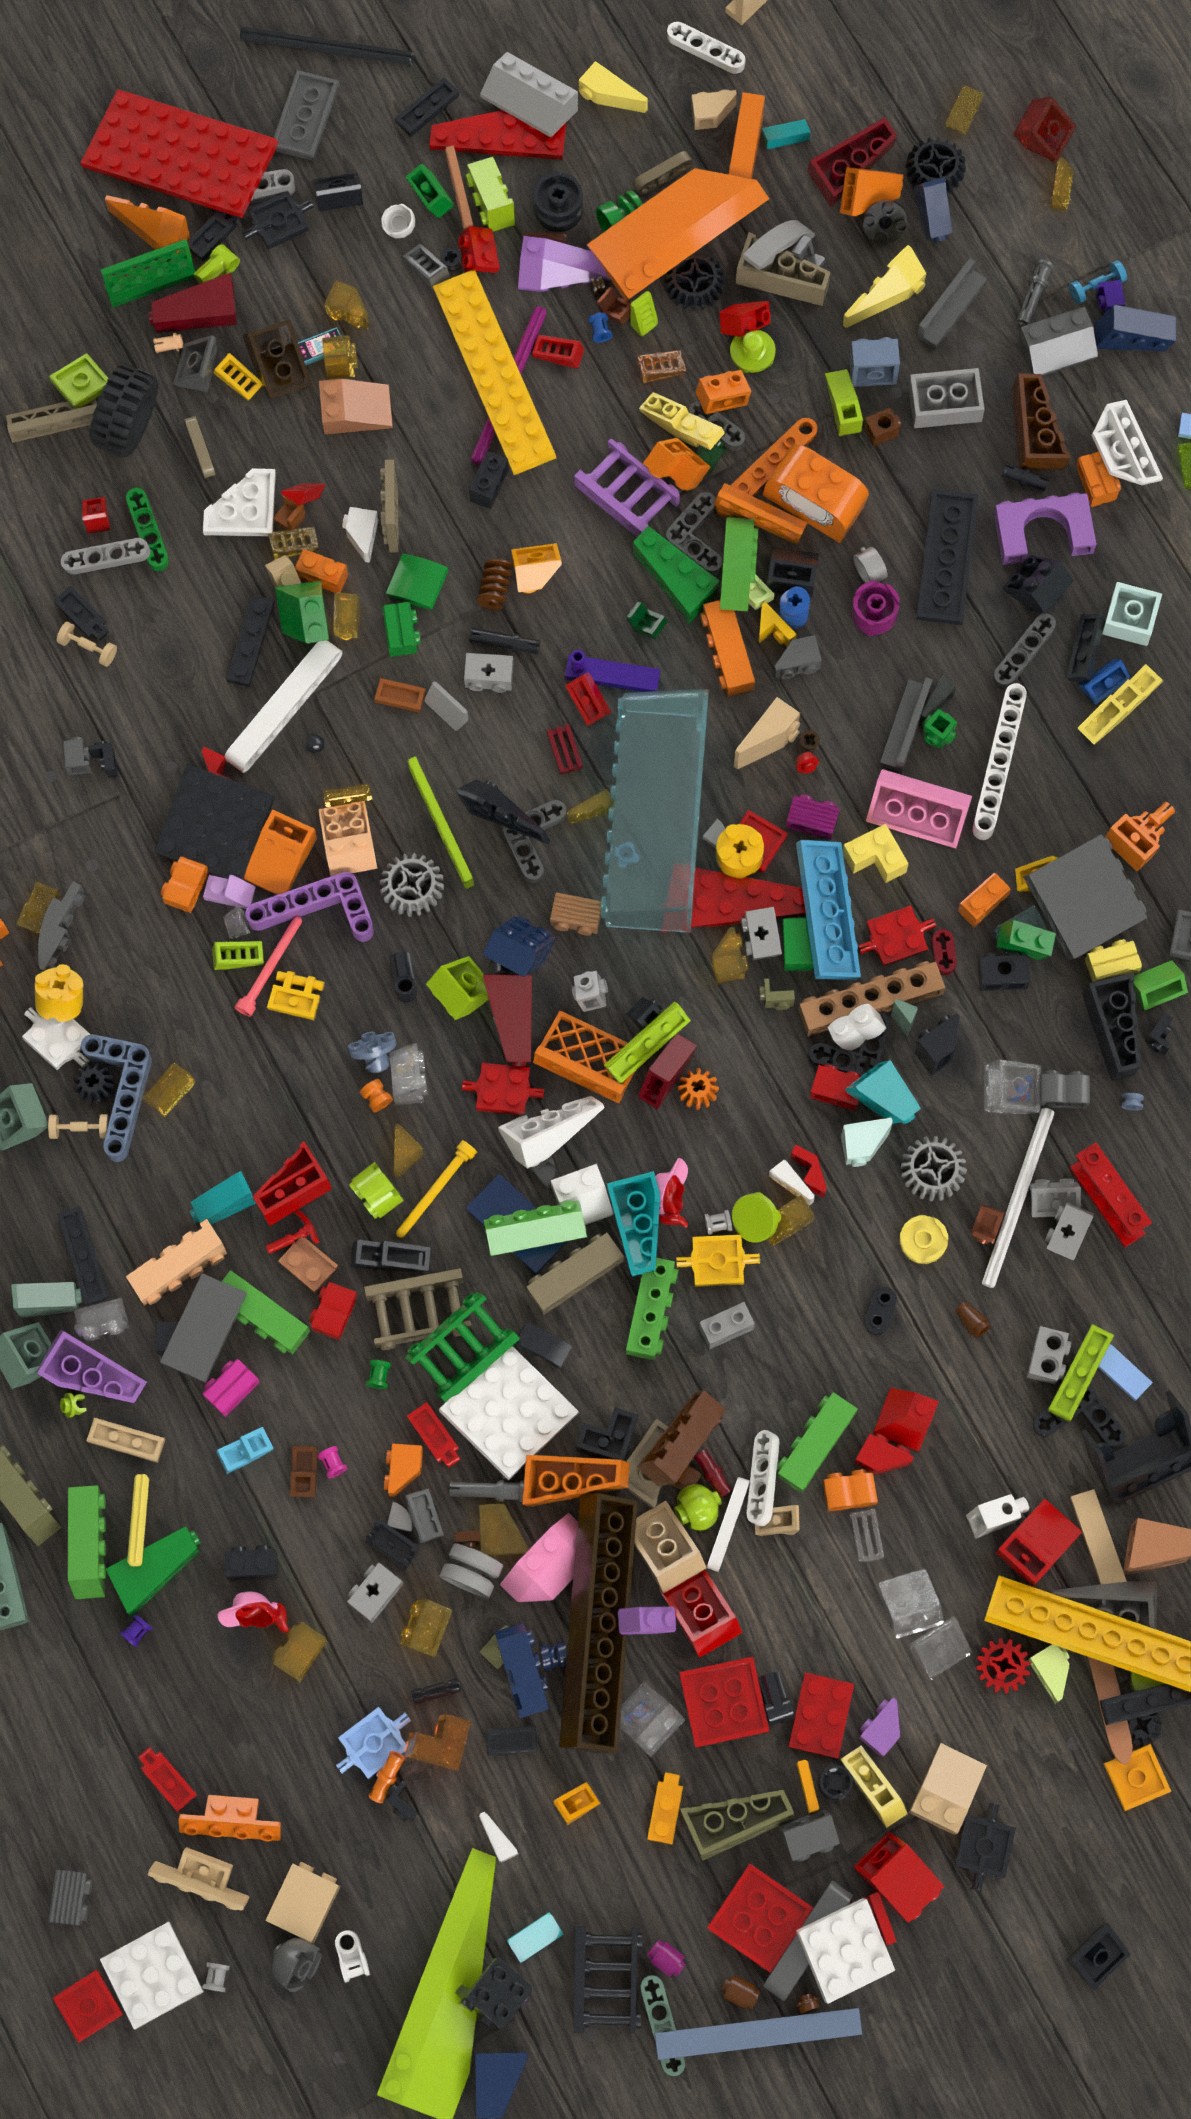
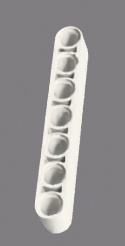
[225,640,342,773]
[972,684,1026,840]

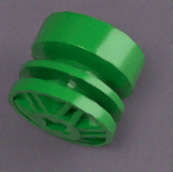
[595,190,643,233]

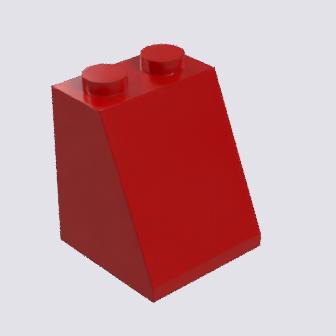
[853,1831,945,1923]

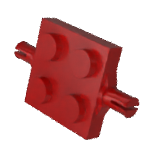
[858,906,936,967]
[462,1063,544,1116]

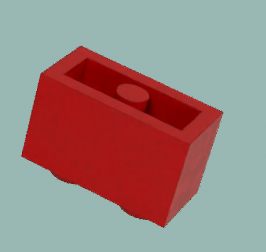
[810,1064,861,1112]

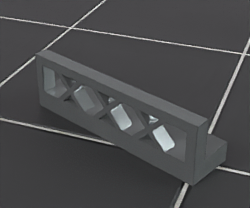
[917,258,987,350]
[880,677,932,773]

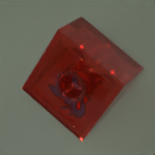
[1013,97,1076,162]

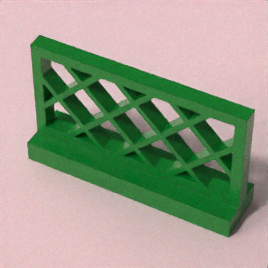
[101,239,196,308]

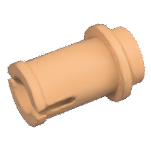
[154,333,183,353]

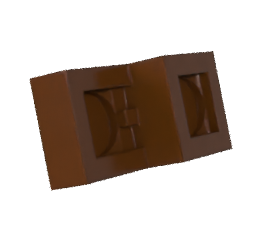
[290,1445,318,1497]

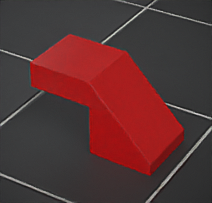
[202,747,231,780]
[790,1145,827,1198]

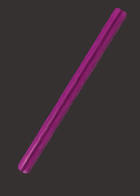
[471,306,546,466]

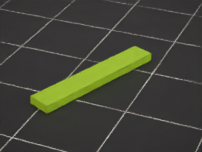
[408,756,474,889]

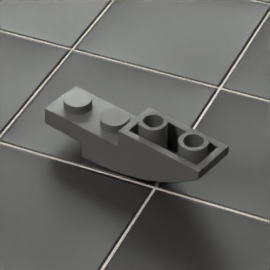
[38,881,85,973]

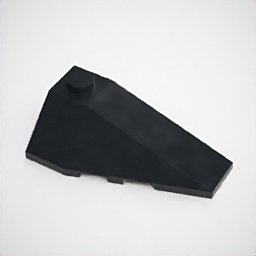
[456,779,550,845]

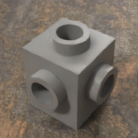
[572,971,608,1012]

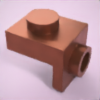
[597,287,632,326]
[971,1204,1005,1244]

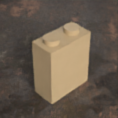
[265,1862,340,1944]

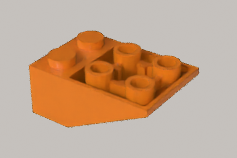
[244,810,317,895]

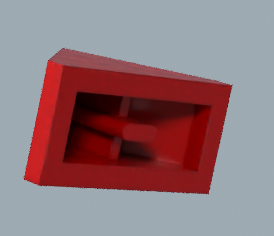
[82,497,111,534]

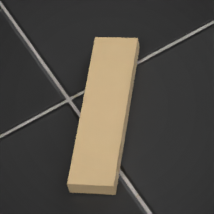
[1070,1489,1127,1584]

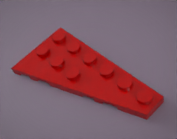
[429,110,567,160]
[661,864,806,933]

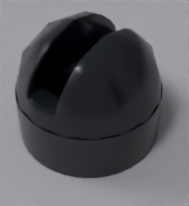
[306,733,324,753]

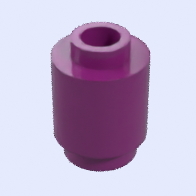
[647,1939,686,1978]

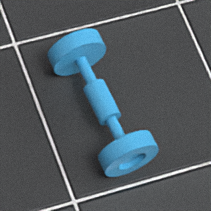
[1069,260,1127,304]

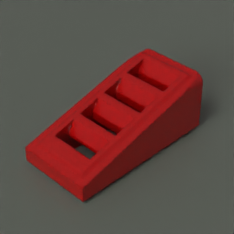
[532,335,584,368]

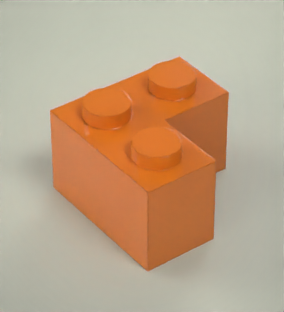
[643,438,710,491]

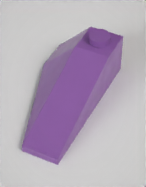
[518,236,611,292]

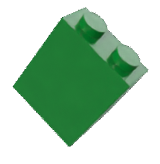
[275,581,329,643]

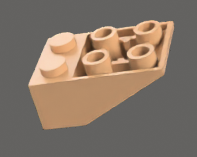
[319,801,377,876]

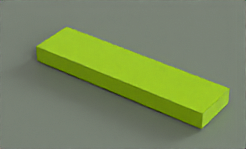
[604,1002,691,1084]
[1048,1324,1114,1422]

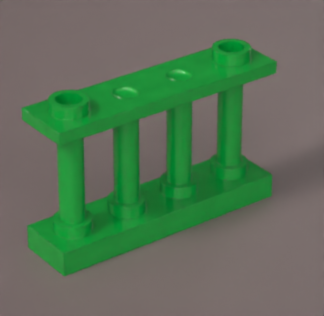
[404,1292,520,1403]

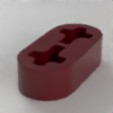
[931,929,957,975]

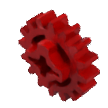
[975,1638,1031,1694]

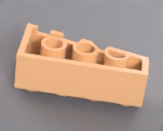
[126,1219,227,1306]

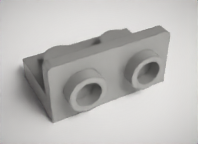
[1029,1179,1081,1217]

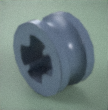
[1121,1093,1144,1110]

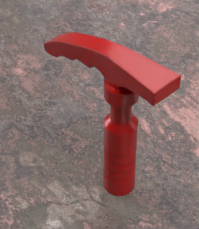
[266,1210,319,1254]

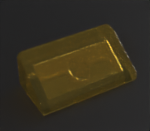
[1051,158,1073,211]
[323,784,372,807]
[142,1063,196,1116]

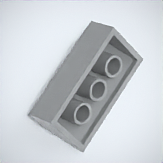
[480,52,578,137]

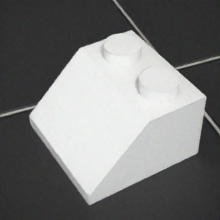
[551,1164,614,1225]

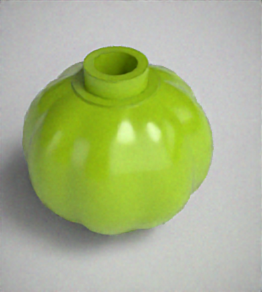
[674,1484,722,1530]

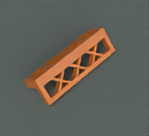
[714,483,807,545]

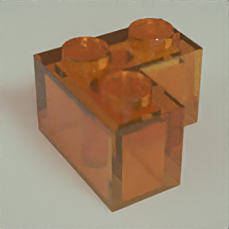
[404,1714,471,1771]

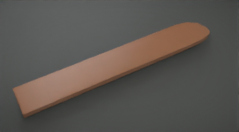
[1088,1657,1132,1765]

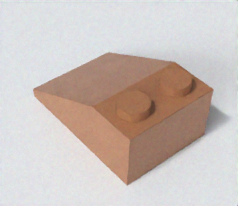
[319,379,393,434]

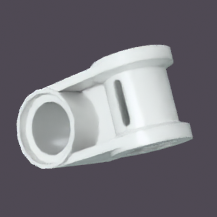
[335,1930,370,1983]

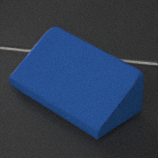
[1078,659,1131,705]

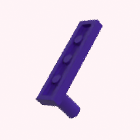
[565,650,661,694]

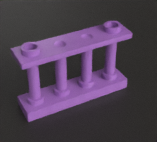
[574,439,680,537]

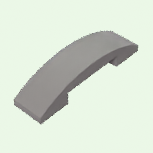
[742,220,815,270]

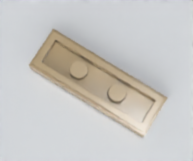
[87,1418,165,1463]

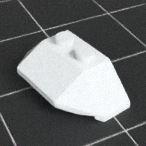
[1092,400,1163,485]

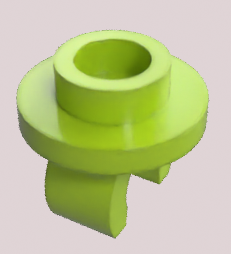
[60,1393,86,1418]

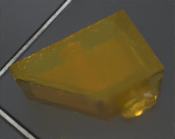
[333,592,361,640]
[768,1195,814,1247]

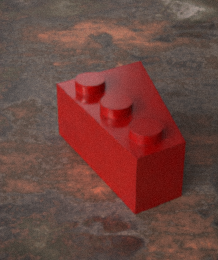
[253,1141,332,1226]

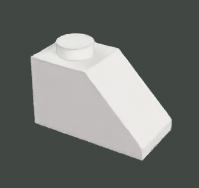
[343,507,379,563]

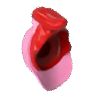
[655,1158,688,1228]
[217,1592,289,1633]

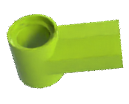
[194,244,240,284]

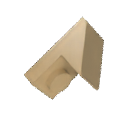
[755,1505,799,1536]

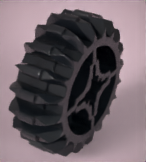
[905,136,966,193]
[664,252,725,311]

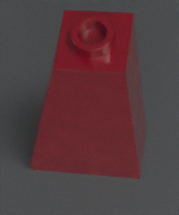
[148,273,237,333]
[483,974,532,1066]

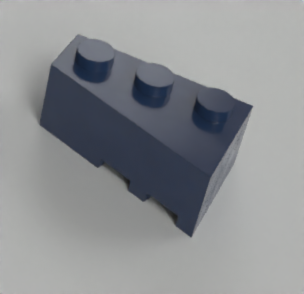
[495,1623,549,1718]

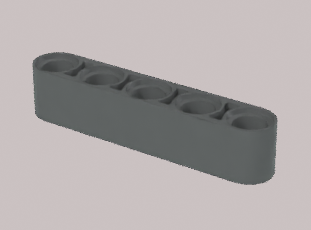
[762,1880,853,2001]

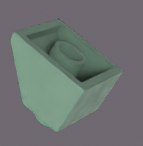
[0,1083,48,1150]
[0,1322,51,1389]

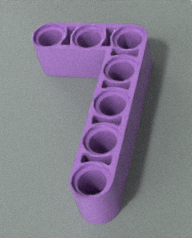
[245,872,374,942]

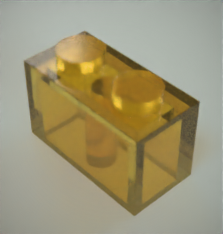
[322,335,358,379]
[273,1621,328,1683]

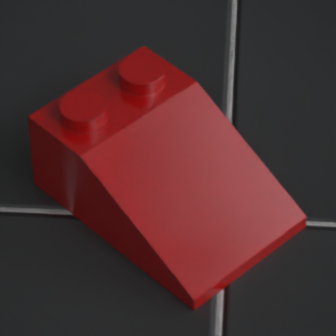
[659,1569,742,1658]

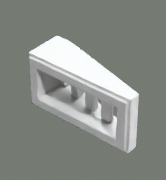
[769,1160,814,1205]
[479,1812,519,1863]

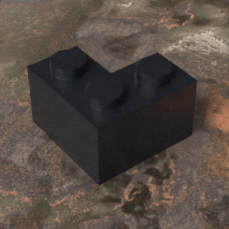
[576,1407,638,1461]

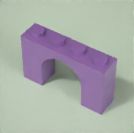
[994,493,1096,565]

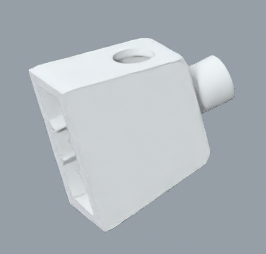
[966,1494,1029,1538]

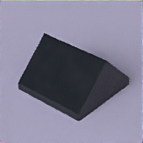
[314,172,363,212]
[1066,1923,1131,1990]

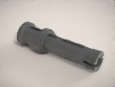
[1016,259,1055,326]
[449,1480,524,1503]

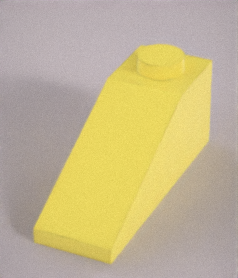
[579,61,648,113]
[840,1746,908,1828]

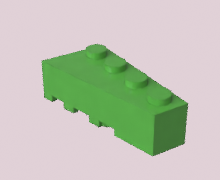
[720,517,758,611]
[68,1485,106,1599]

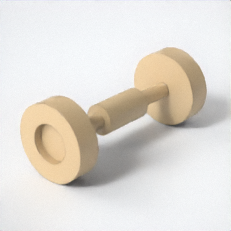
[57,622,117,667]
[48,1114,109,1139]

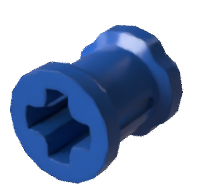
[588,312,613,343]

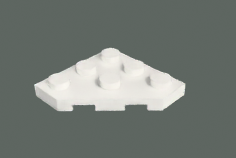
[203,469,276,536]

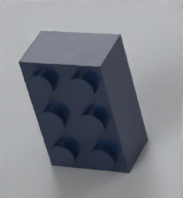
[483,916,556,977]

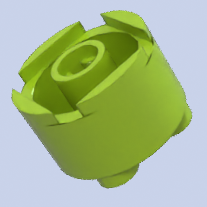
[349,1162,404,1219]

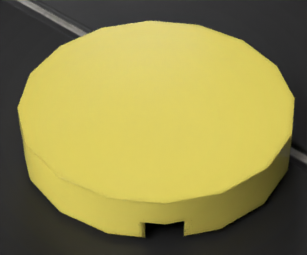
[900,1215,948,1264]

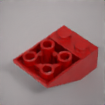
[996,1499,1082,1587]

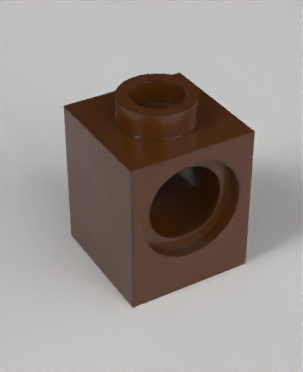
[864,408,901,447]

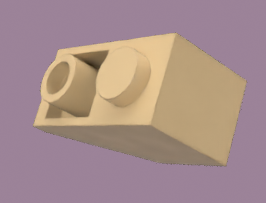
[691,90,737,130]
[265,555,301,587]

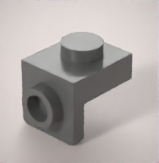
[792,236,825,267]

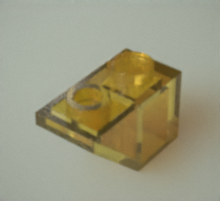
[325,280,369,329]
[711,927,748,984]

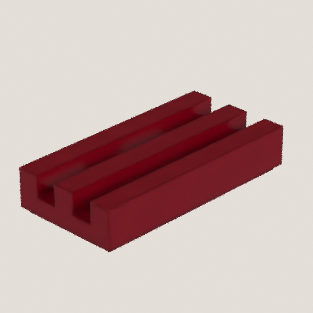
[547,724,583,775]

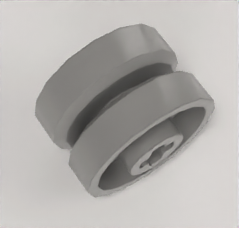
[439,1544,503,1598]

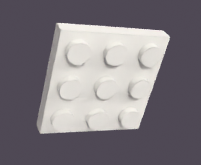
[796,1898,895,2004]
[100,1922,204,2029]

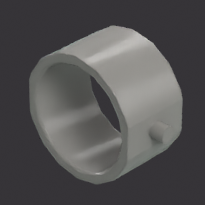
[853,547,888,583]

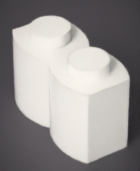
[828,1004,886,1051]

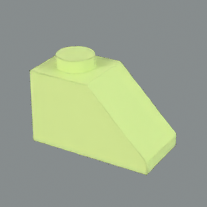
[1028,1644,1070,1704]

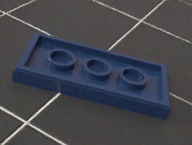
[466,1174,570,1275]

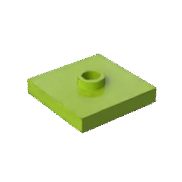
[49,353,108,409]

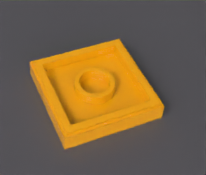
[1103,1744,1171,1812]

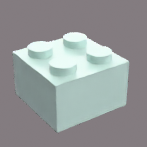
[1102,582,1162,646]

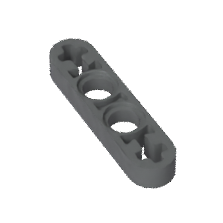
[993,613,1056,689]

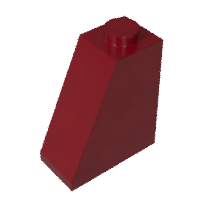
[638,1034,697,1109]

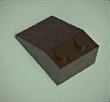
[242,319,312,400]

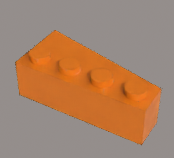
[522,1455,630,1507]

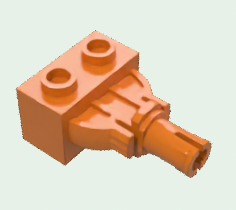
[1105,802,1175,871]

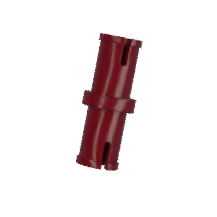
[693,1449,733,1499]

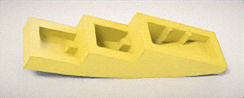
[1078,664,1163,745]

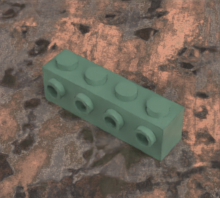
[0,1523,29,1631]

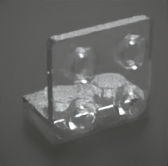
[74,1298,129,1341]
[879,1569,944,1639]

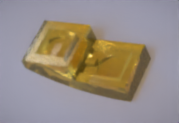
[945,85,985,134]
[16,881,60,933]

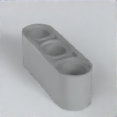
[249,169,295,204]

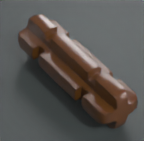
[523,232,567,244]

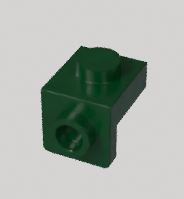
[695,439,728,474]
[626,601,668,639]

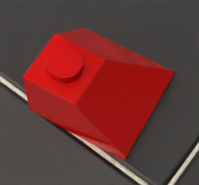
[873,1388,939,1452]

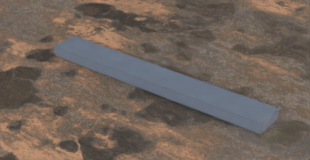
[654,2008,862,2060]

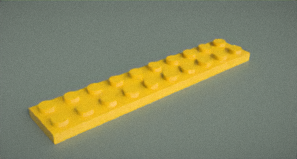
[433,270,556,475]
[984,1576,1191,1692]

